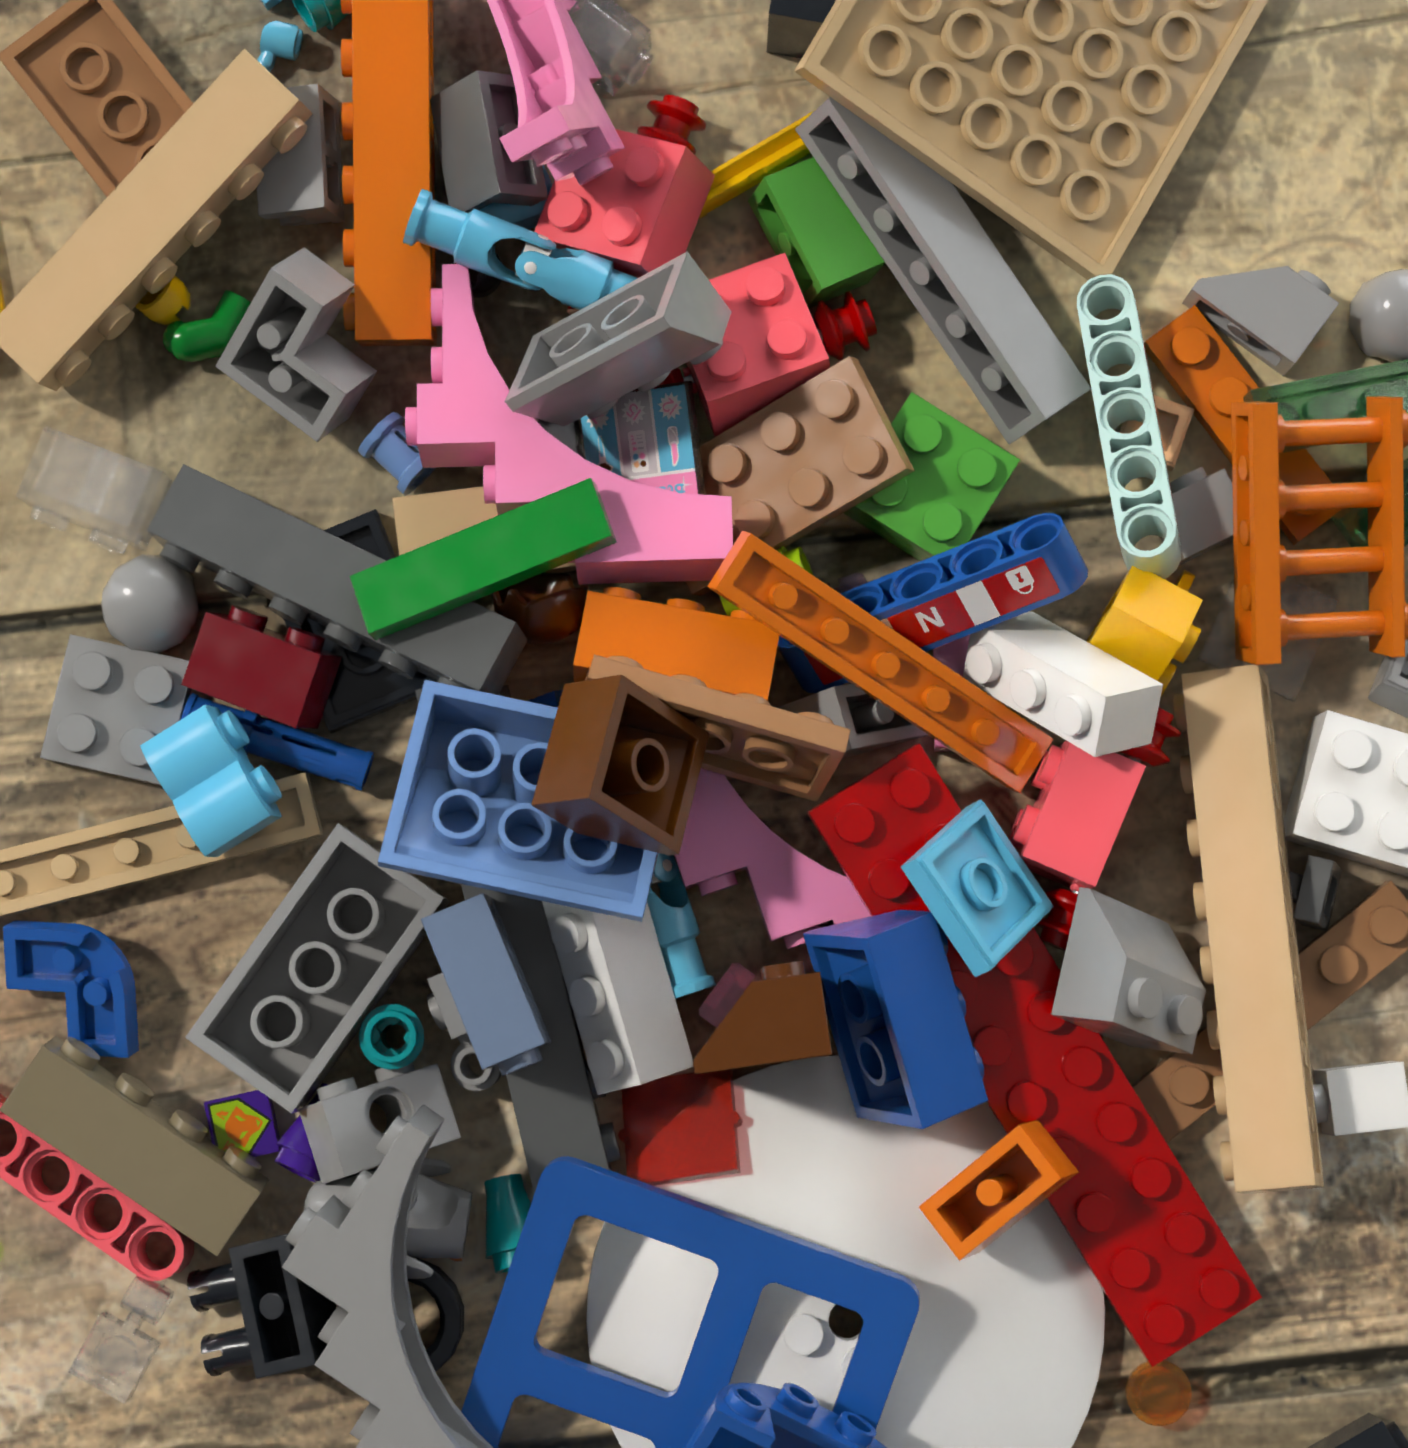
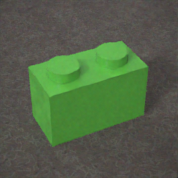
[748,157,885,309]

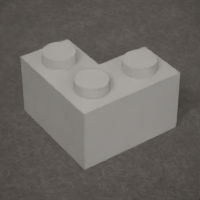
[215,247,377,442]

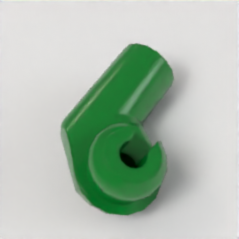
[163,290,251,363]

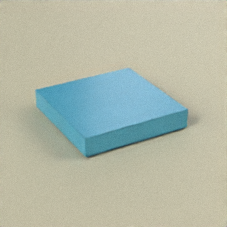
[901,799,1054,977]

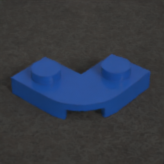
[3,920,139,1058]

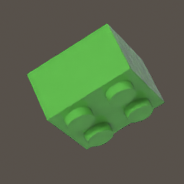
[844,392,1020,561]

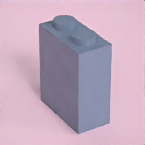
[421,893,552,1076]

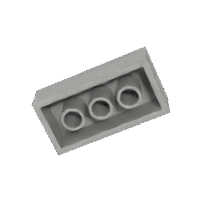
[185,823,450,1114]

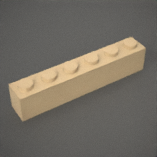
[0,48,313,391]

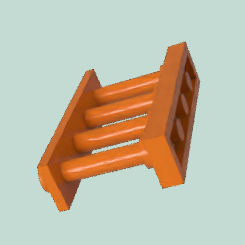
[1231,396,1408,665]

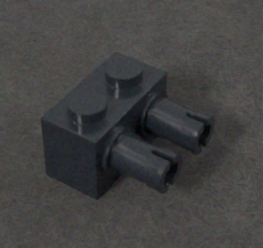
[187,1233,336,1379]

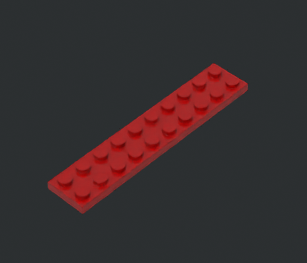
[807,743,1262,1367]

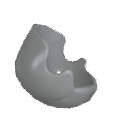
[1349,269,1408,365]
[101,554,199,654]

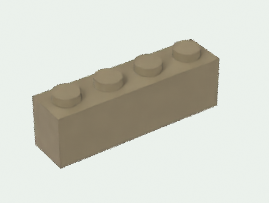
[0,1036,270,1256]

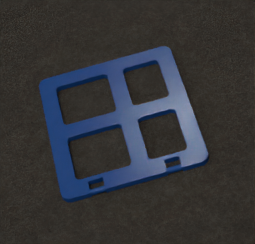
[461,1156,920,1448]

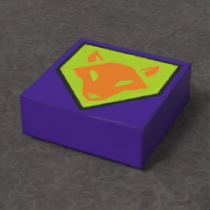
[204,1090,281,1157]

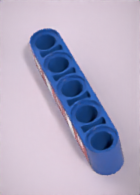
[777,513,1088,693]

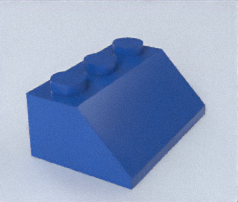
[803,910,988,1129]

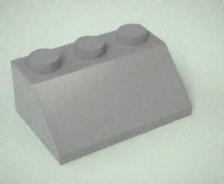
[505,251,732,426]

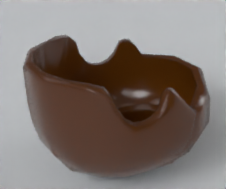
[492,573,589,645]

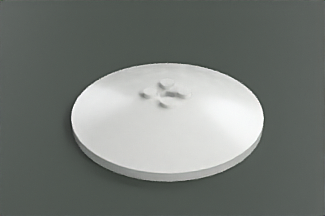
[587,1055,1105,1448]

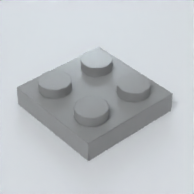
[40,634,192,786]

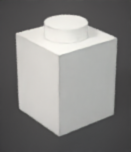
[1313,1061,1408,1136]

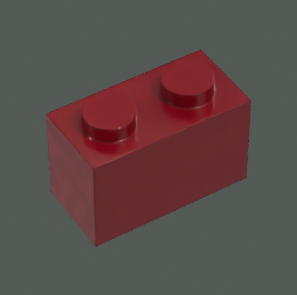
[181,605,342,729]

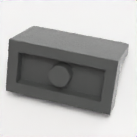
[430,70,548,213]

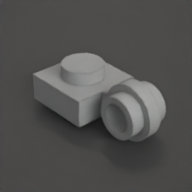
[427,973,501,1091]

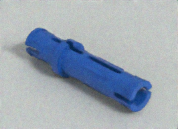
[181,693,374,791]

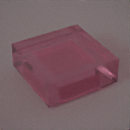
[698,962,756,1028]

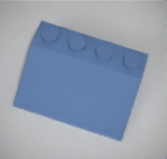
[378,680,659,922]

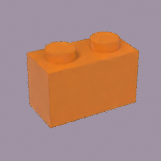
[919,1120,1079,1261]

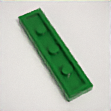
[350,478,617,640]

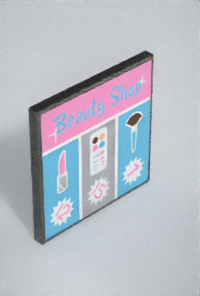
[579,381,706,495]

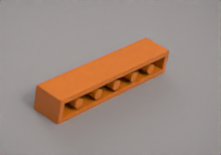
[340,0,437,346]

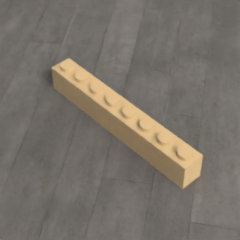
[1173,664,1324,1194]

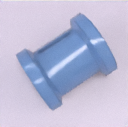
[358,412,435,496]

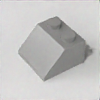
[1051,887,1206,1054]

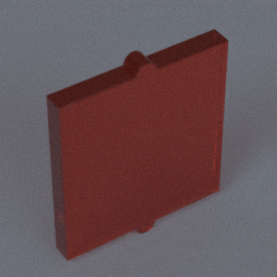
[618,1069,743,1186]

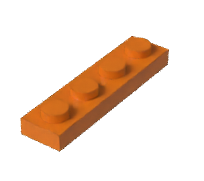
[1144,305,1343,545]

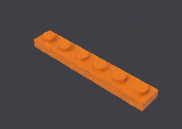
[707,531,1054,793]

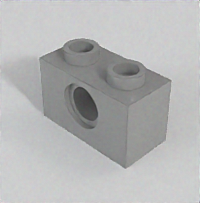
[298,1062,461,1184]

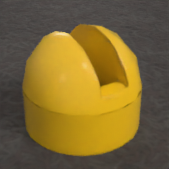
[135,275,191,325]

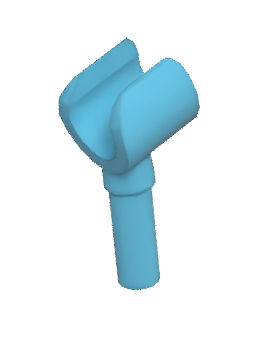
[257,21,303,72]

